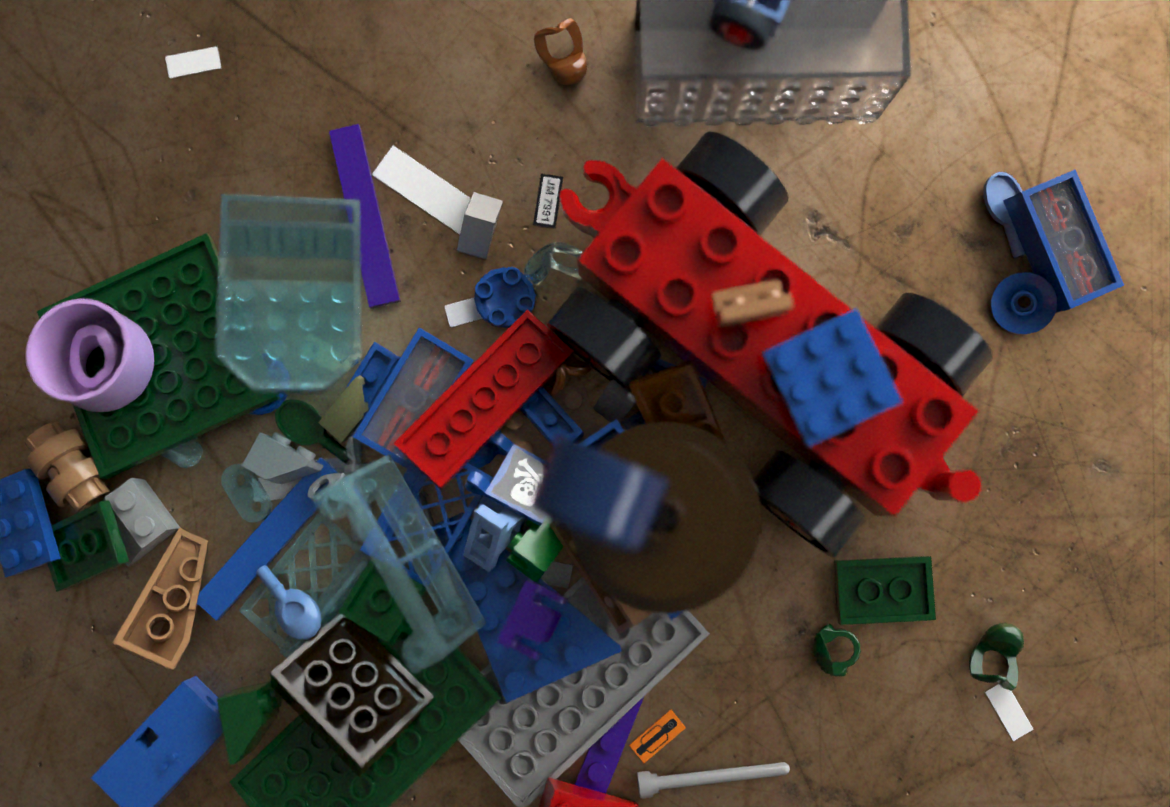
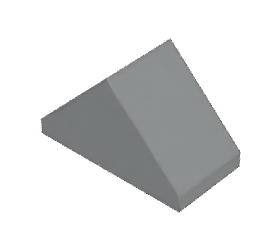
[457,192,503,260]

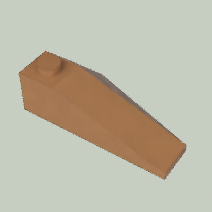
[113,528,208,671]

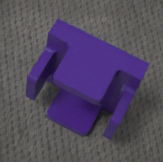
[496,580,568,660]

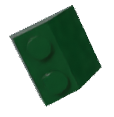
[217,681,282,765]

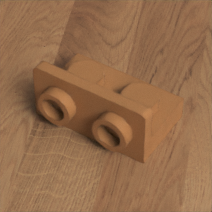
[712,280,793,327]

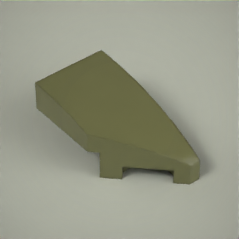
[318,375,369,443]

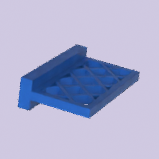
[360,462,494,588]

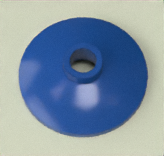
[991,272,1057,334]

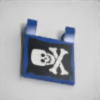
[465,432,547,526]

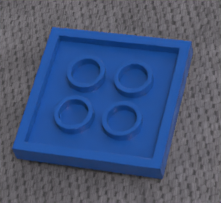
[761,308,903,447]

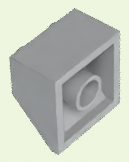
[102,478,180,567]

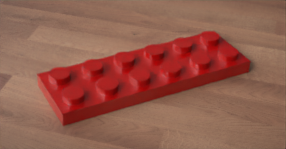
[393,310,574,489]

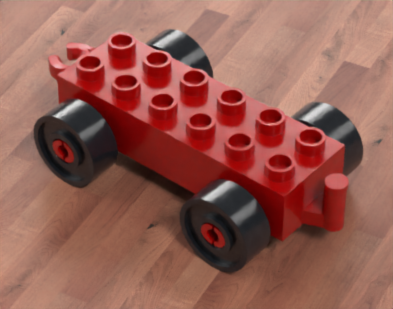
[547,131,993,558]

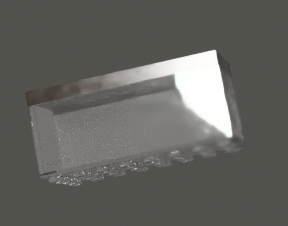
[634,0,911,127]

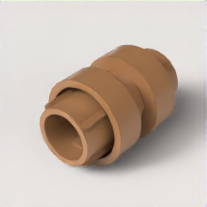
[25,421,111,513]

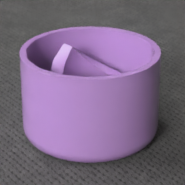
[26,299,154,412]

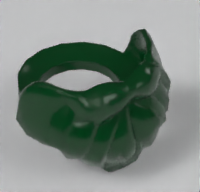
[812,624,861,677]

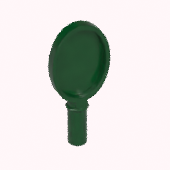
[275,399,350,464]

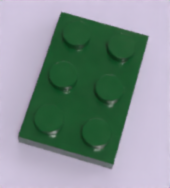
[48,500,129,592]
[834,556,936,625]

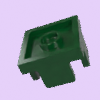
[338,556,427,645]

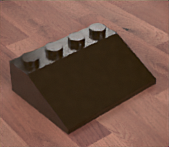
[270,613,434,777]

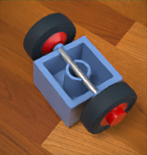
[709,0,791,50]

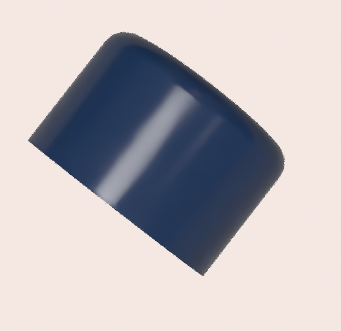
[531,435,670,552]

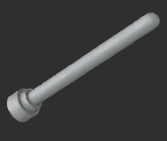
[637,762,790,799]

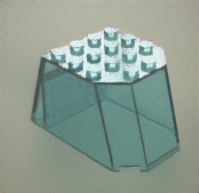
[216,194,361,395]

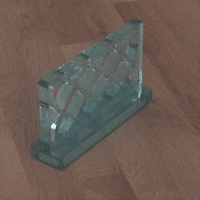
[239,512,378,658]

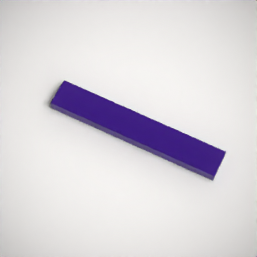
[329,124,401,309]

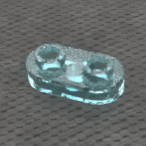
[221,464,272,522]

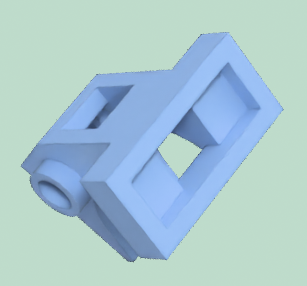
[463,496,525,572]

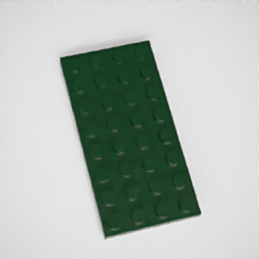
[229,611,503,807]

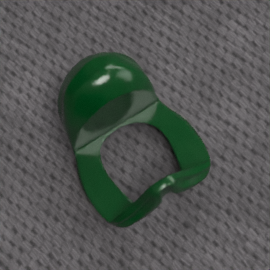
[969,623,1024,691]

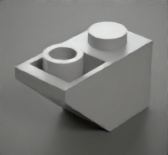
[241,432,324,484]

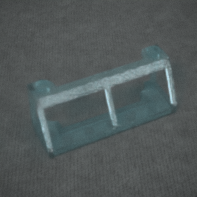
[311,455,486,674]

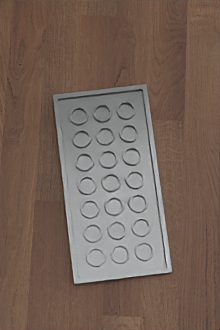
[459,577,710,807]

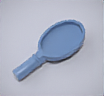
[983,172,1026,258]
[256,565,321,640]

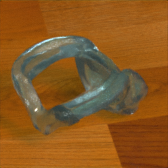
[524,242,583,285]

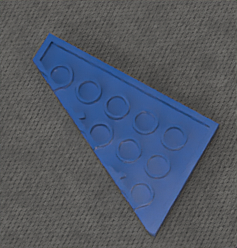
[435,512,623,703]

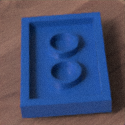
[0,469,61,578]

